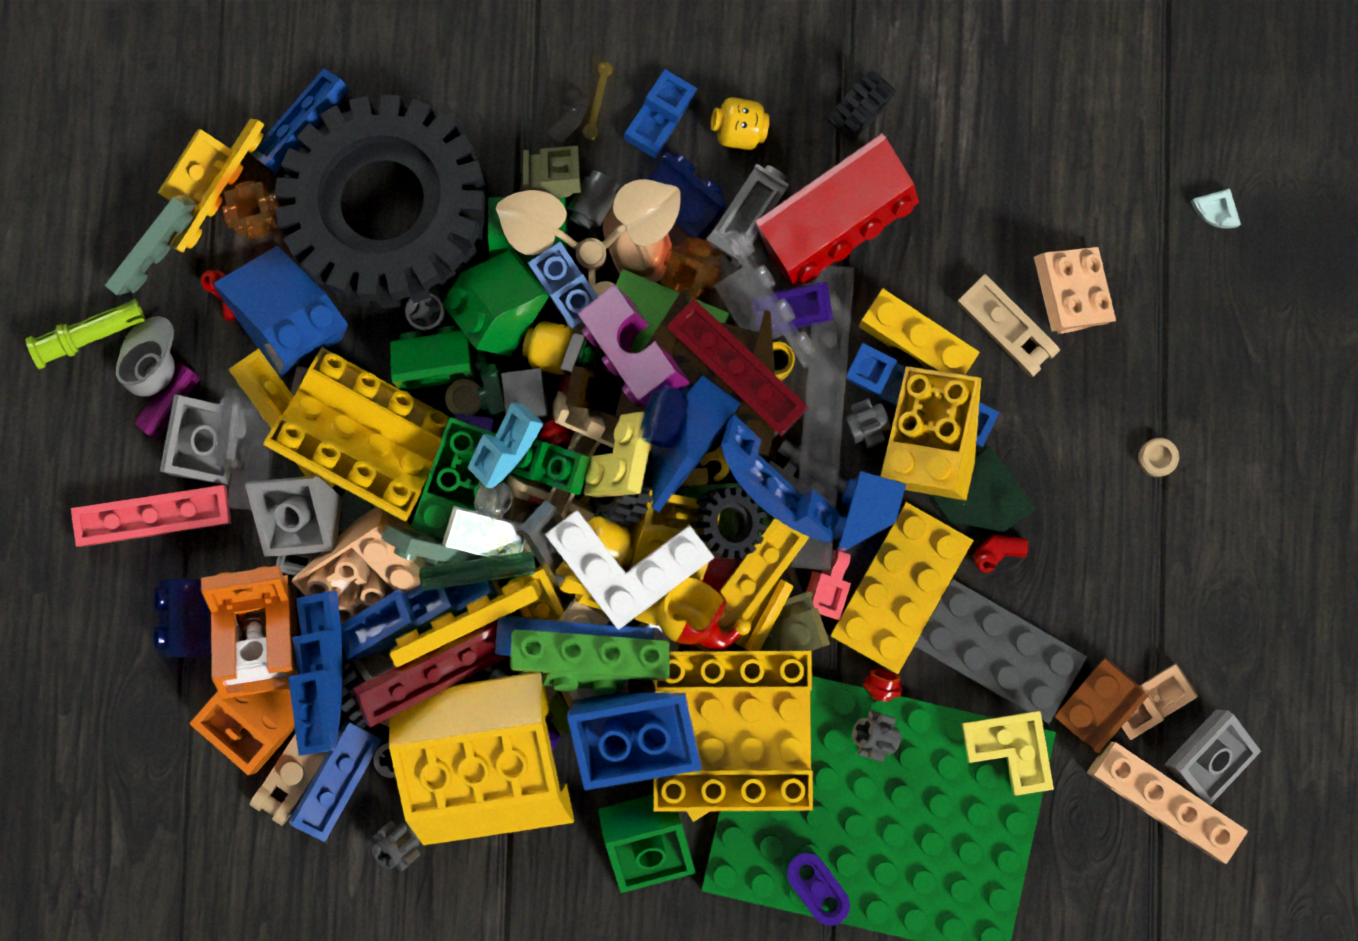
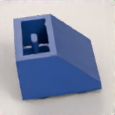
[832,471,906,552]

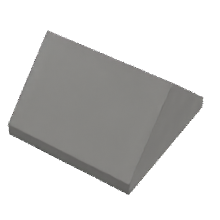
[160,395,243,485]
[245,475,343,557]
[1164,709,1261,805]

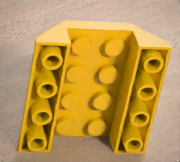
[263,347,449,522]
[653,651,813,811]
[389,672,574,845]

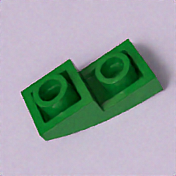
[511,438,592,495]

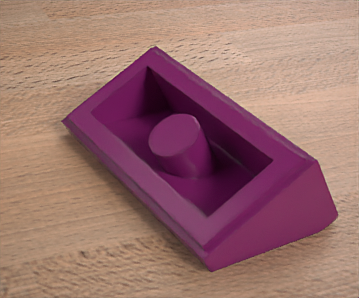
[135,362,201,439]

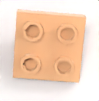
[1034,247,1116,334]

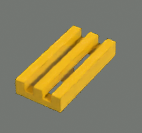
[734,579,794,651]

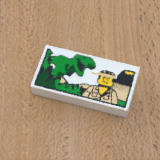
[442,506,526,564]

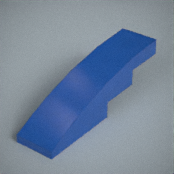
[341,559,498,662]
[288,591,343,756]

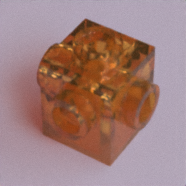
[222,181,280,239]
[661,237,722,299]

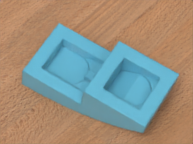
[468,402,543,488]

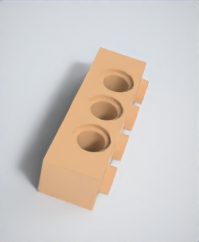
[1087,741,1248,864]

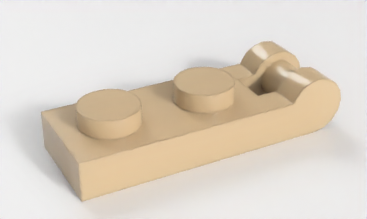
[957,274,1060,378]
[249,731,339,826]

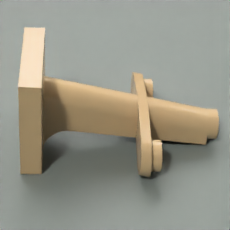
[507,391,619,554]

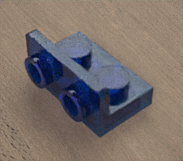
[646,151,725,241]
[153,579,212,657]

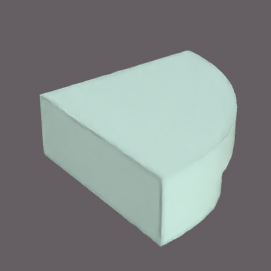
[1191,189,1241,228]

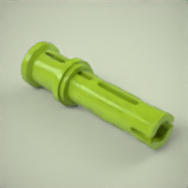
[25,299,145,370]

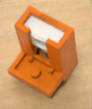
[201,566,298,699]

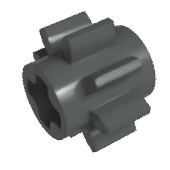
[845,398,891,448]
[852,711,901,762]
[372,820,421,872]

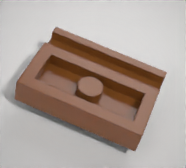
[1054,657,1150,753]

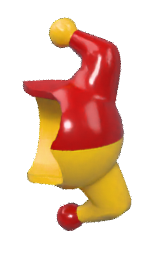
[634,576,751,651]

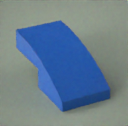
[623,69,697,159]

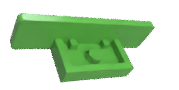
[510,630,669,695]

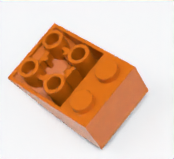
[189,658,295,775]

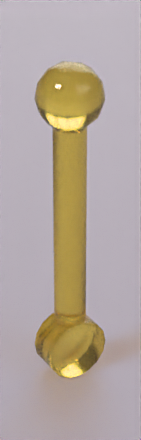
[583,62,613,140]

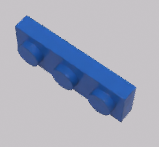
[250,69,350,174]
[289,719,382,842]

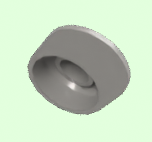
[116,316,175,396]

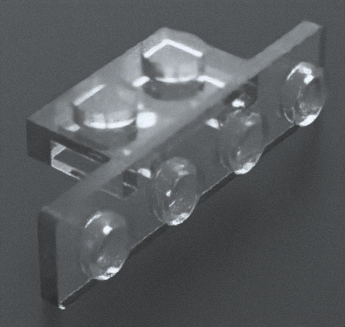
[714,227,815,368]
[214,377,282,510]

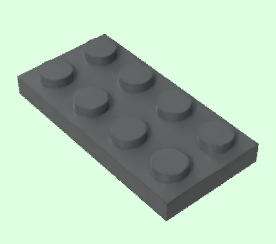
[914,579,1087,724]

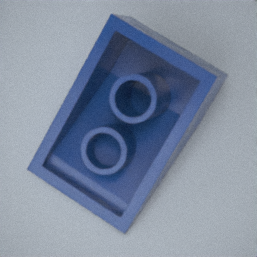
[213,246,348,377]
[652,376,741,512]
[567,692,702,790]

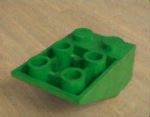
[410,417,511,539]

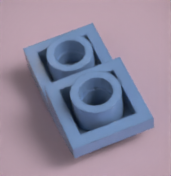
[527,242,598,328]

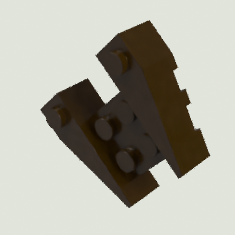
[615,289,775,457]

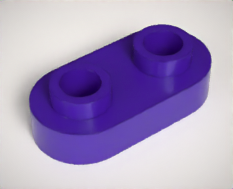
[787,852,850,926]

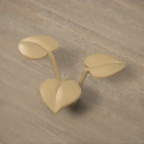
[496,180,680,349]

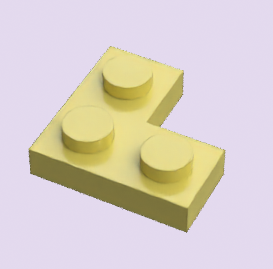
[584,412,655,498]
[961,711,1054,796]

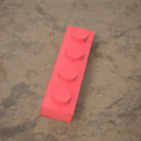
[71,485,232,547]

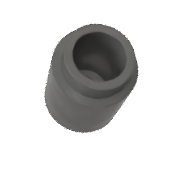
[567,170,619,230]

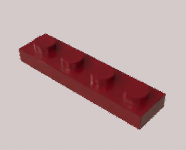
[667,298,809,437]
[353,621,508,727]

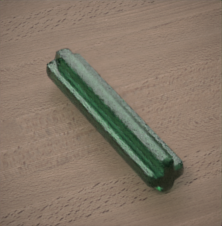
[419,551,536,591]

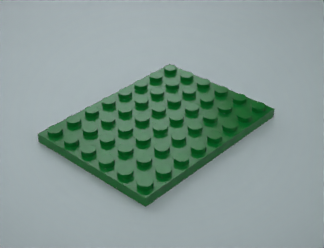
[702,676,1056,941]

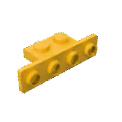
[158,119,264,252]

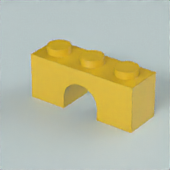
[858,289,980,375]

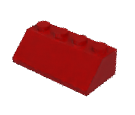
[755,134,919,288]

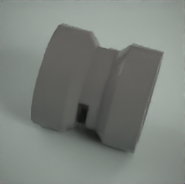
[405,293,447,336]

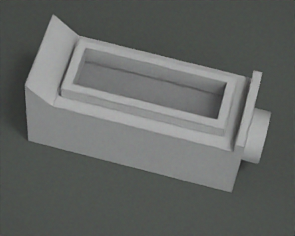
[706,164,789,267]

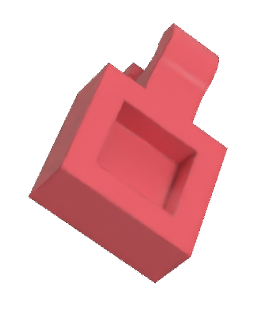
[806,547,851,620]

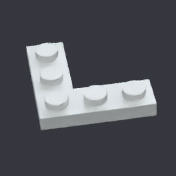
[545,509,714,630]

